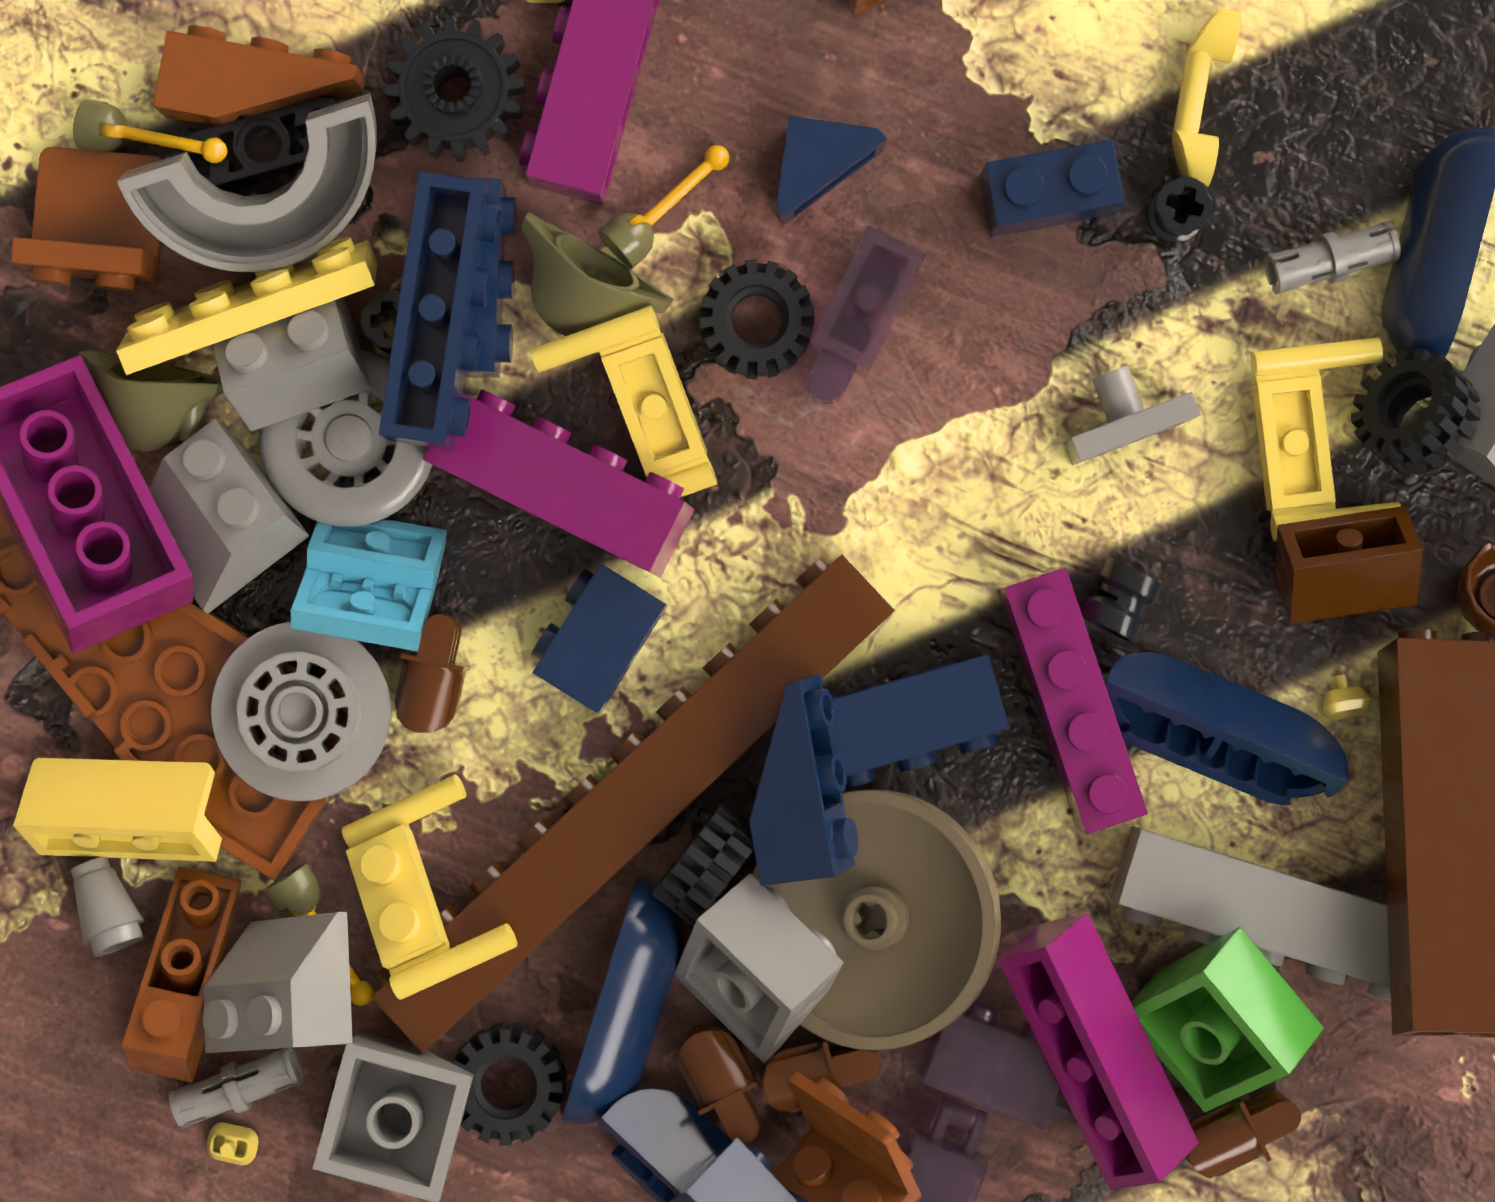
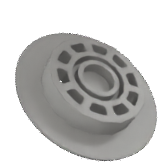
[259,350,432,527]
[211,622,391,801]

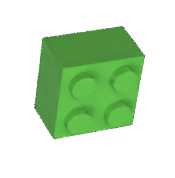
[1131,927,1324,1112]

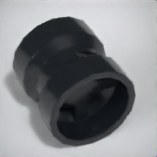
[1080,558,1164,644]

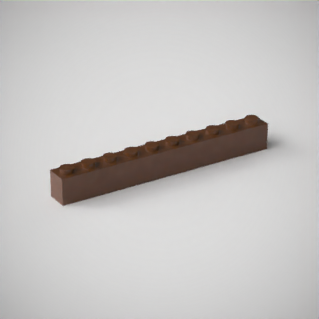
[371,554,895,1054]

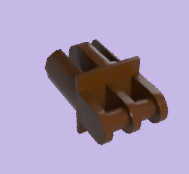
[395,614,471,733]
[678,1022,759,1144]
[762,1038,881,1112]
[1185,1090,1301,1178]

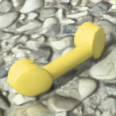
[1172,9,1241,187]

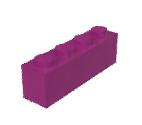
[519,0,659,206]
[423,389,695,578]
[997,567,1148,834]
[997,912,1199,1190]

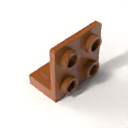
[772,1071,922,1202]

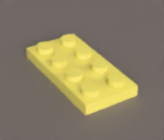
[116,236,378,375]

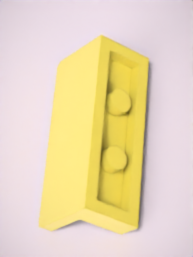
[13,758,222,862]

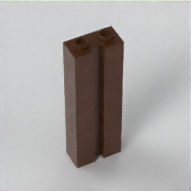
[1377,629,1495,1038]

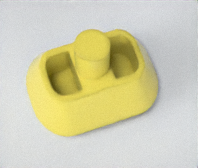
[1321,675,1372,720]
[207,1122,258,1165]

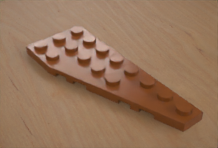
[0,509,348,881]

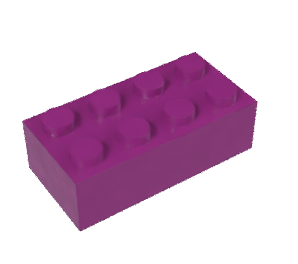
[0,355,193,654]

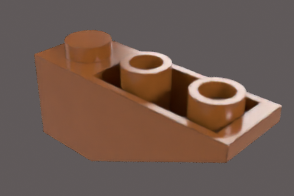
[153,25,366,127]
[122,866,242,1083]

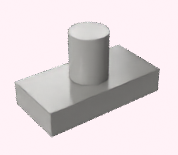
[1064,366,1201,466]

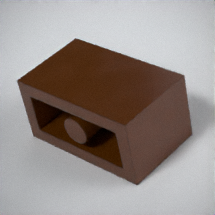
[1274,506,1423,624]

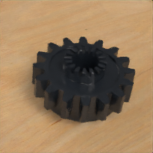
[384,17,526,162]

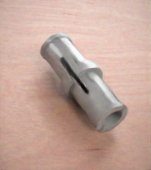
[1264,221,1401,294]
[168,1048,304,1129]

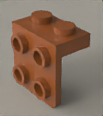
[11,147,162,292]

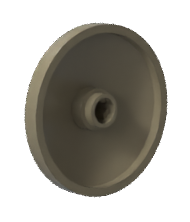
[753,789,1001,1050]

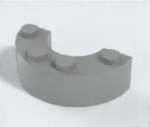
[117,93,377,272]

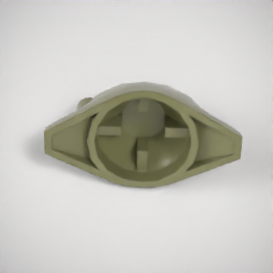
[521,212,673,336]
[78,350,224,452]

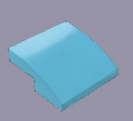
[290,519,447,651]

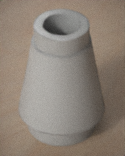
[71,857,144,957]

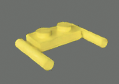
[530,305,717,497]
[1250,337,1401,541]
[342,774,517,1000]

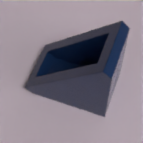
[776,116,887,226]

